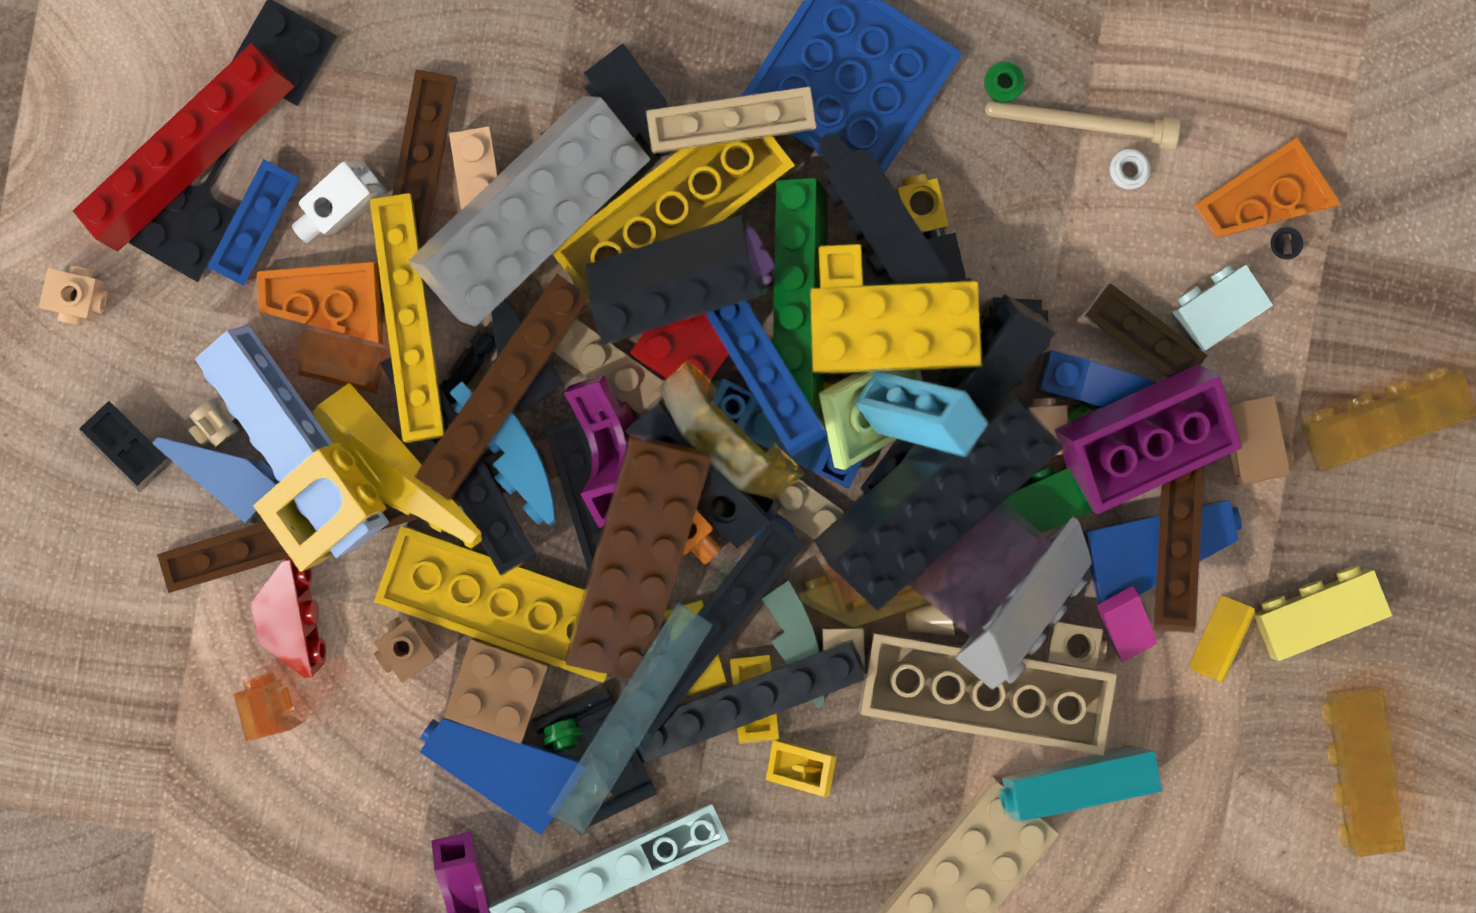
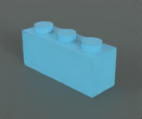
[853,371,988,456]

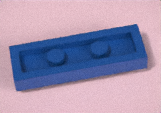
[207,159,300,286]

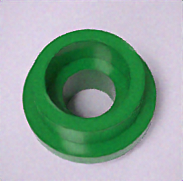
[984,61,1025,103]
[543,719,583,752]

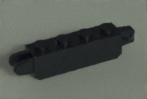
[819,132,951,285]

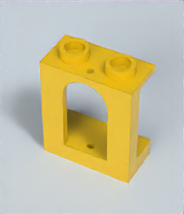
[253,442,386,572]

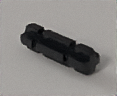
[440,330,495,404]

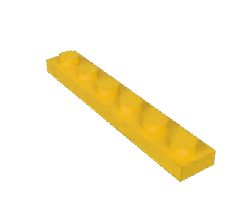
[369,193,445,443]

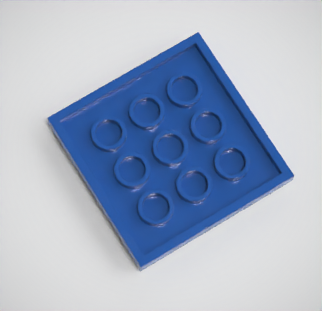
[741,0,963,174]

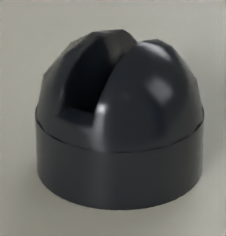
[1270,227,1304,260]

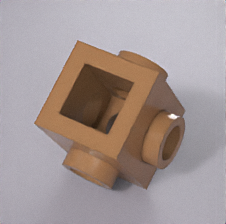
[374,616,439,683]

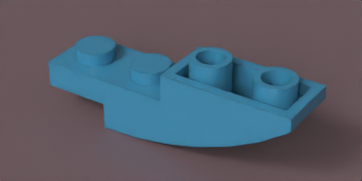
[450,382,558,526]

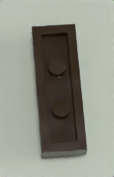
[1084,283,1208,378]

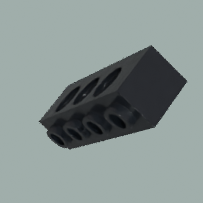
[625,387,782,549]

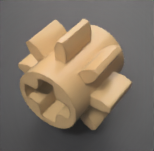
[188,398,239,449]

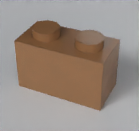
[1229,395,1294,485]

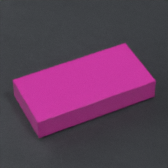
[1097,586,1157,663]

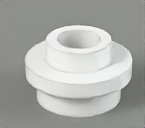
[1109,149,1151,190]

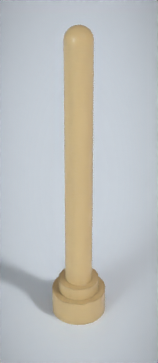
[985,101,1181,150]

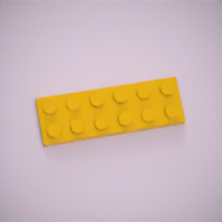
[374,525,607,683]

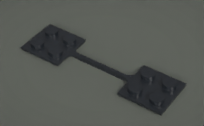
[129,0,338,282]

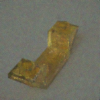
[658,360,804,500]
[797,545,956,628]

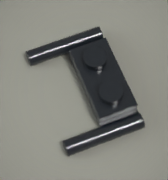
[532,685,658,829]

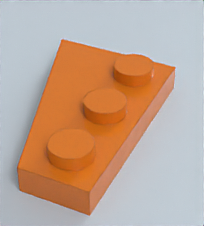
[1193,137,1342,239]
[257,262,383,344]

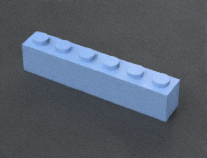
[195,325,389,558]

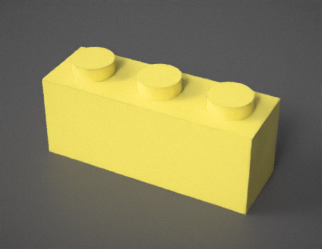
[1254,565,1392,661]

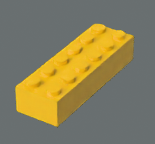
[552,136,795,303]

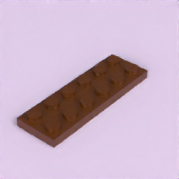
[565,434,712,682]

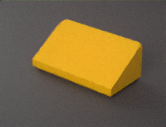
[1189,596,1256,683]

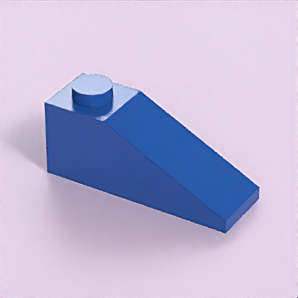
[1035,350,1158,409]

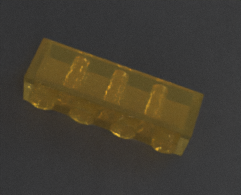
[1301,366,1476,471]
[1322,686,1406,857]

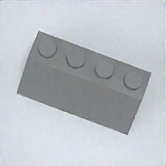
[955,517,1093,690]

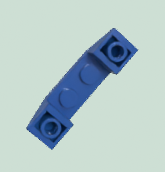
[704,379,864,489]

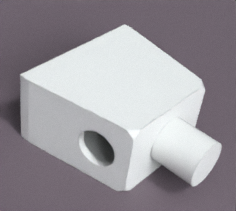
[292,161,389,243]

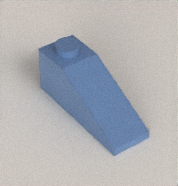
[152,437,280,523]

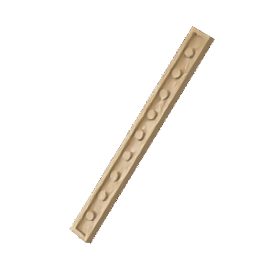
[554,320,845,540]

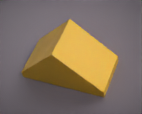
[766,740,837,797]

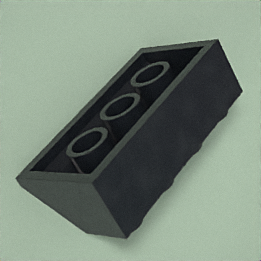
[586,215,767,345]

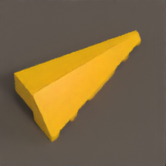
[312,383,482,548]

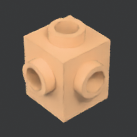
[38,265,107,326]

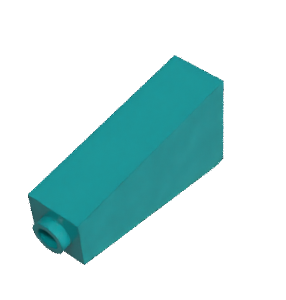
[999,746,1163,822]

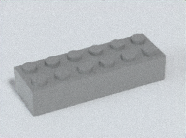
[408,96,650,326]

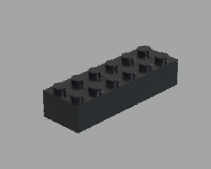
[814,377,1063,611]

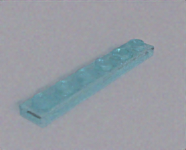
[548,603,714,835]

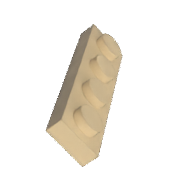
[646,87,816,154]

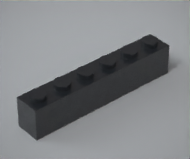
[860,294,1056,494]

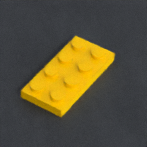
[811,282,981,374]

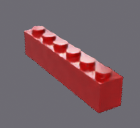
[73,44,295,252]

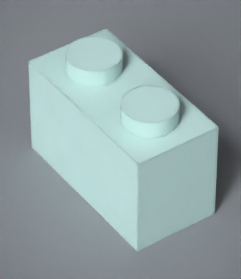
[1172,264,1273,351]

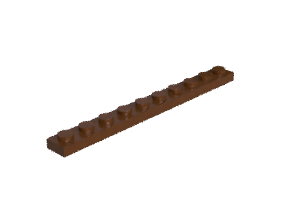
[157,438,559,593]

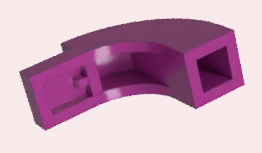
[564,374,635,528]
[431,831,491,913]

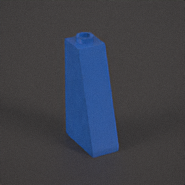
[1082,500,1242,604]
[419,718,589,835]

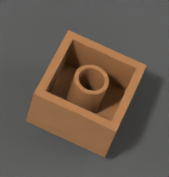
[443,637,550,744]

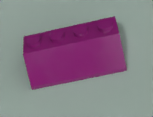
[1055,364,1242,514]

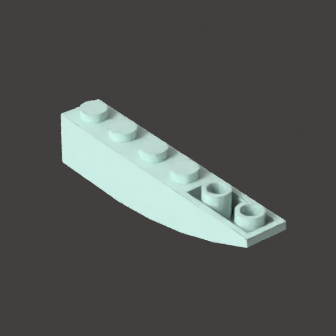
[489,804,729,913]

